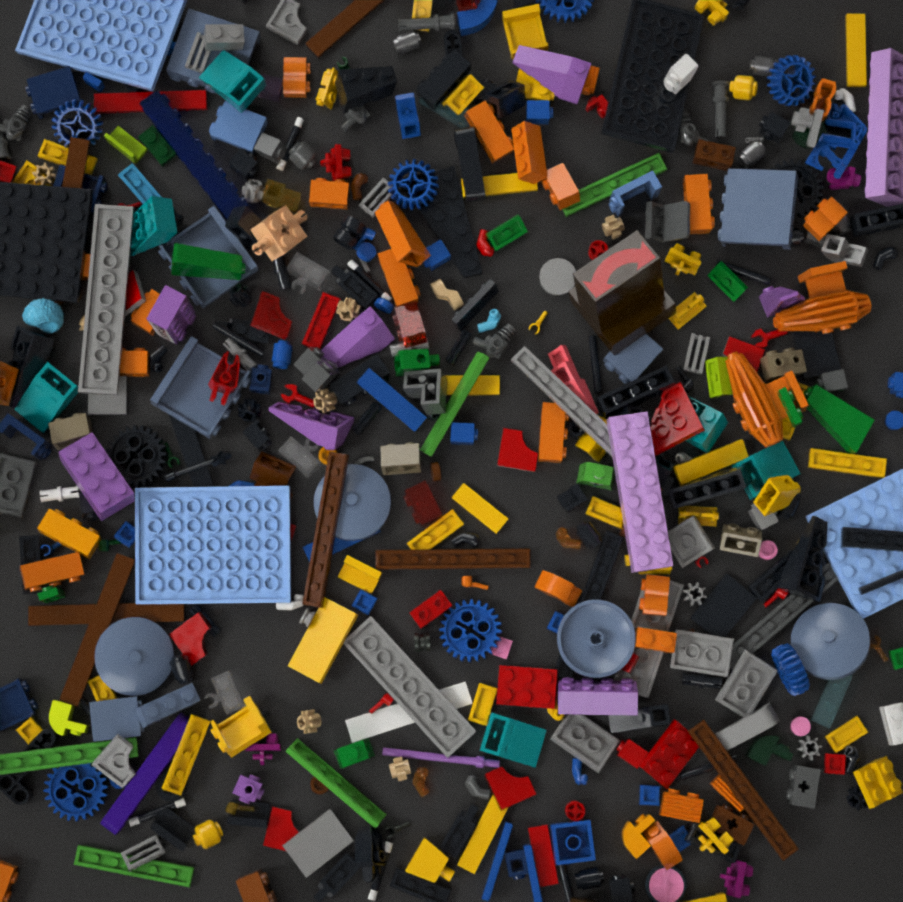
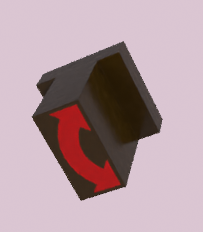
[568,231,676,355]

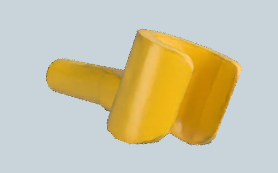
[529,311,548,335]

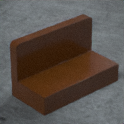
[250,451,296,486]

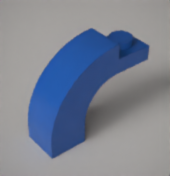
[457,0,497,36]

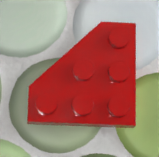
[650,382,705,456]

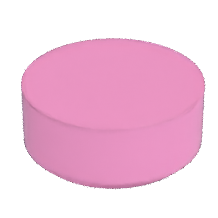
[759,540,778,560]
[790,717,811,736]

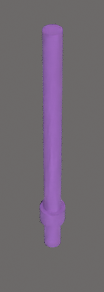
[382,747,500,768]

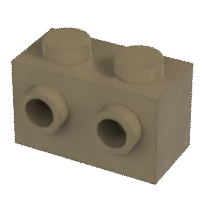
[760,348,807,381]
[48,413,93,450]
[380,442,421,475]
[720,523,762,557]

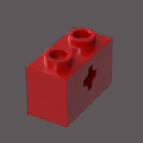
[409,590,452,629]

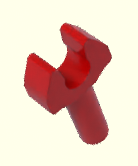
[751,329,787,349]
[281,384,315,408]

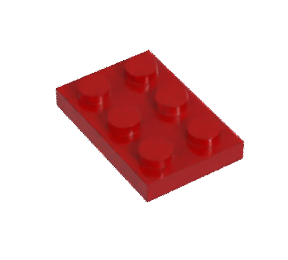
[496,665,558,709]
[639,719,699,789]

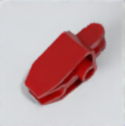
[208,351,240,406]

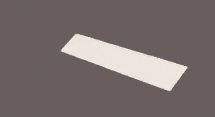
[345,681,473,743]

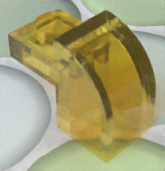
[261,179,301,212]

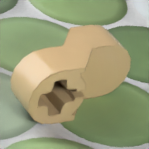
[430,279,464,311]

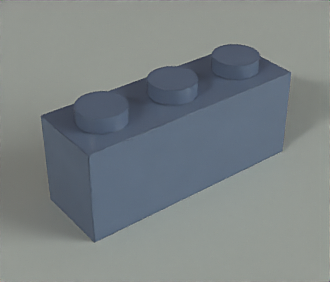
[135,683,201,728]

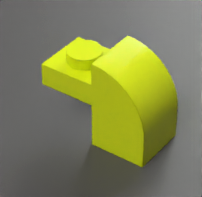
[49,700,90,736]

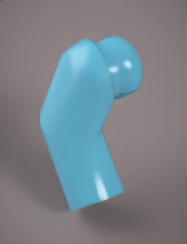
[477,309,501,333]

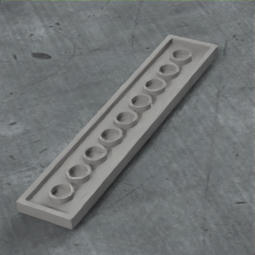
[78,204,134,396]

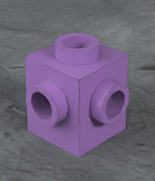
[233,774,265,804]

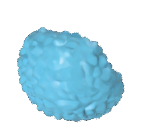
[22,298,64,334]

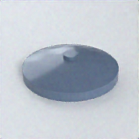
[314,464,391,541]
[557,600,635,678]
[791,603,871,680]
[94,617,174,696]

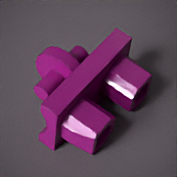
[827,166,861,190]
[245,733,281,765]
[720,860,753,898]

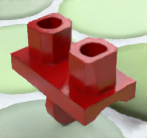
[320,144,351,181]

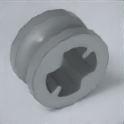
[299,608,316,627]

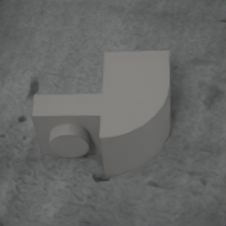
[821,234,868,267]

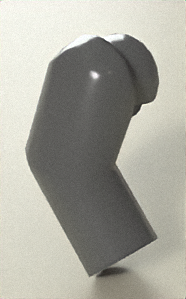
[465,775,490,799]

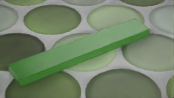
[562,153,667,217]
[420,352,489,457]
[285,738,386,829]
[74,845,195,888]

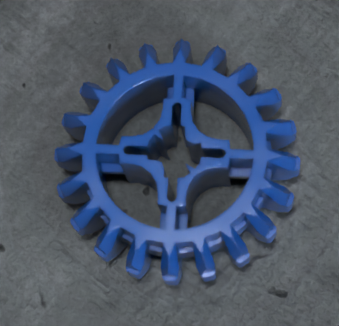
[767,55,817,106]
[52,99,103,148]
[388,159,439,210]
[771,643,810,696]

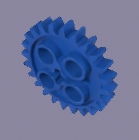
[536,0,594,23]
[439,599,503,663]
[43,763,109,821]

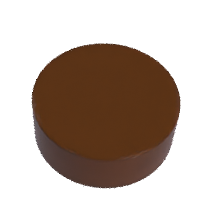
[430,462,441,482]
[310,777,329,795]

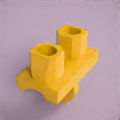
[695,0,729,26]
[665,243,702,276]
[698,818,734,854]

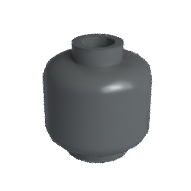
[289,141,316,169]

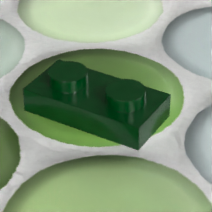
[138,125,177,167]

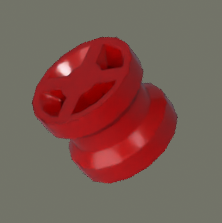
[588,240,608,260]
[565,801,585,821]

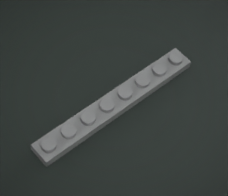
[511,346,612,457]

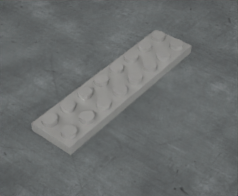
[343,616,476,758]

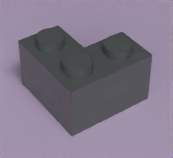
[293,347,341,392]
[403,369,447,415]

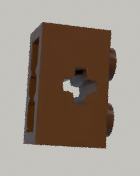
[692,139,736,171]
[709,804,755,846]

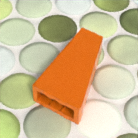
[375,200,431,267]

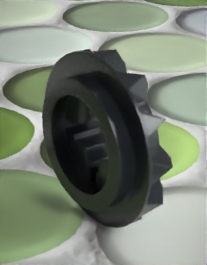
[156,770,188,802]

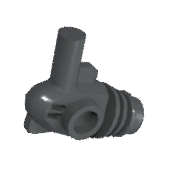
[0,105,31,141]
[341,105,370,132]
[678,109,709,146]
[473,323,516,359]

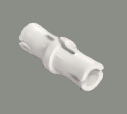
[40,486,80,502]

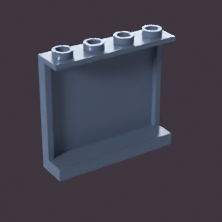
[166,9,261,93]
[718,168,798,250]
[158,206,259,308]
[150,336,251,439]

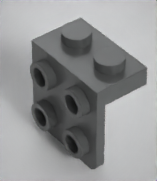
[645,201,690,244]

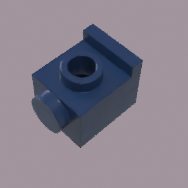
[249,365,273,395]
[504,849,529,880]

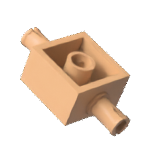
[250,205,308,261]

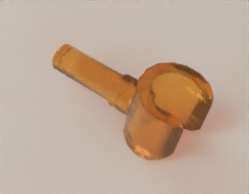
[870,636,888,662]

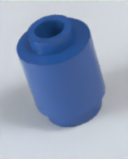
[271,340,293,369]

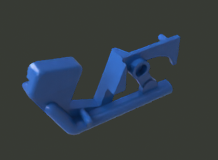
[805,103,867,179]

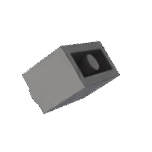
[204,24,244,51]

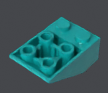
[199,50,266,113]
[130,196,177,256]
[14,362,79,433]
[685,396,728,453]
[732,440,801,500]
[480,713,547,768]

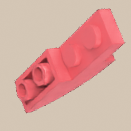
[548,345,599,414]

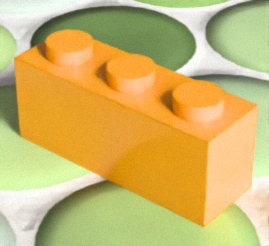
[37,509,101,560]

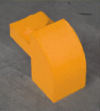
[622,814,655,859]

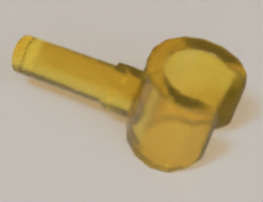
[225,802,254,815]

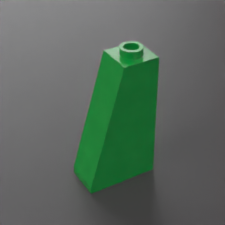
[171,243,245,280]
[803,385,874,454]

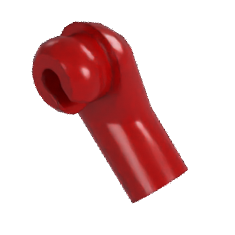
[476,229,495,257]

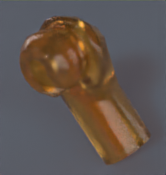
[556,527,581,550]
[412,767,429,797]

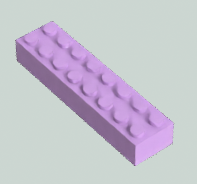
[865,48,903,207]
[606,412,673,573]

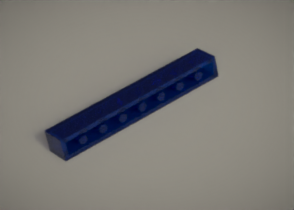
[139,90,249,220]

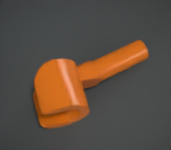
[461,576,488,590]

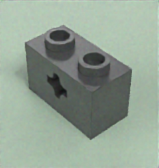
[786,765,821,809]

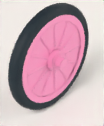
[645,865,687,902]

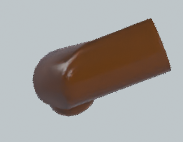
[350,173,368,201]

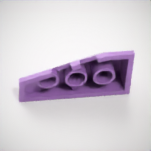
[513,45,591,105]
[759,286,805,318]
[322,307,395,368]
[269,402,354,450]

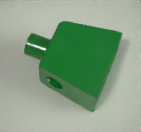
[393,349,440,376]
[333,738,375,769]

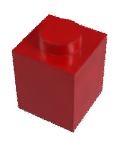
[616,739,648,769]

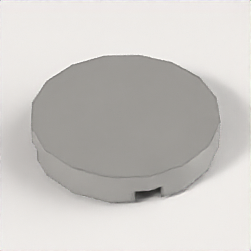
[539,258,576,296]

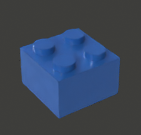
[550,819,596,865]

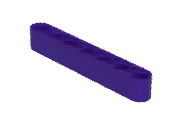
[100,712,189,836]

